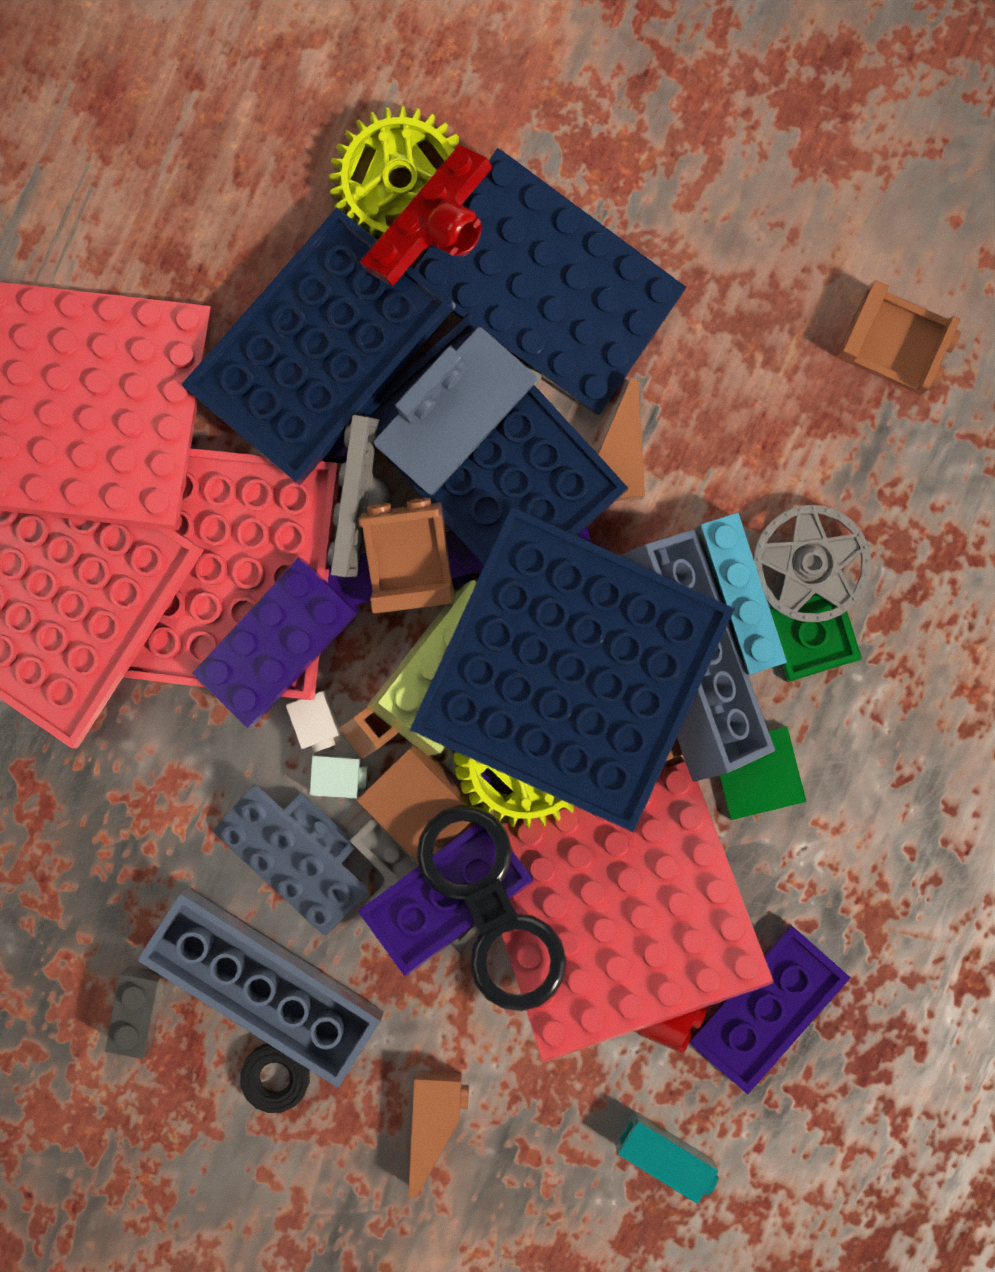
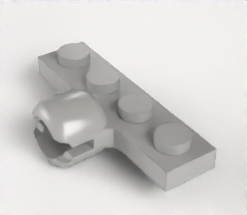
[328,415,391,577]
[349,817,480,952]

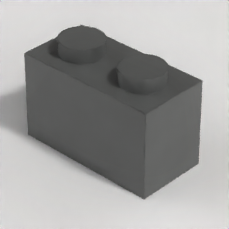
[105,966,166,1059]

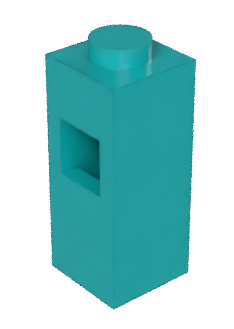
[615,1111,719,1204]

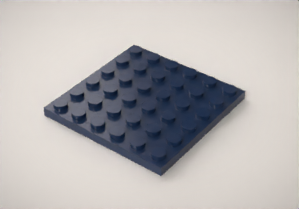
[409,507,735,833]

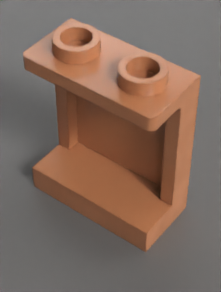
[836,280,961,395]
[358,498,454,614]

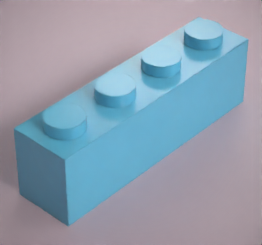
[696,513,787,675]

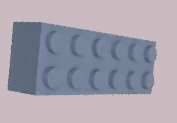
[619,529,775,782]
[137,887,384,1088]

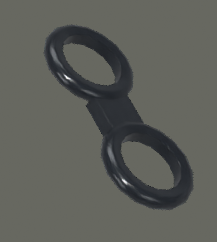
[417,805,567,1011]

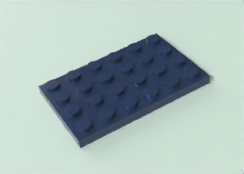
[414,148,687,416]
[181,208,456,486]
[361,314,628,566]

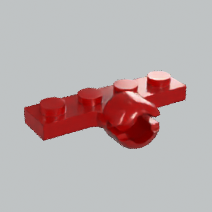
[360,144,492,286]

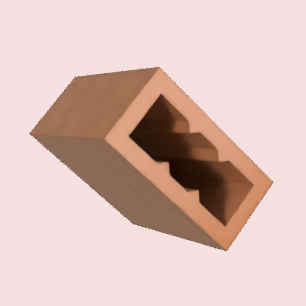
[357,745,481,863]

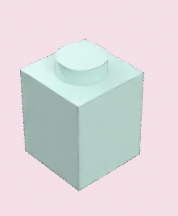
[310,754,368,799]

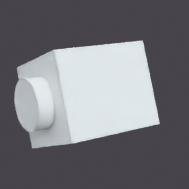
[286,690,342,753]

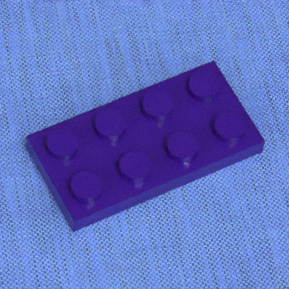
[192,557,358,728]
[358,823,534,978]
[689,924,851,1095]

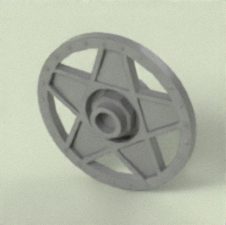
[753,505,871,622]

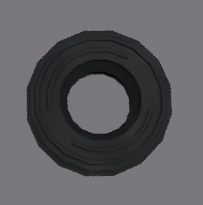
[240,1043,310,1113]

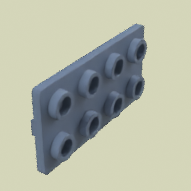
[374,327,537,495]
[213,784,369,935]

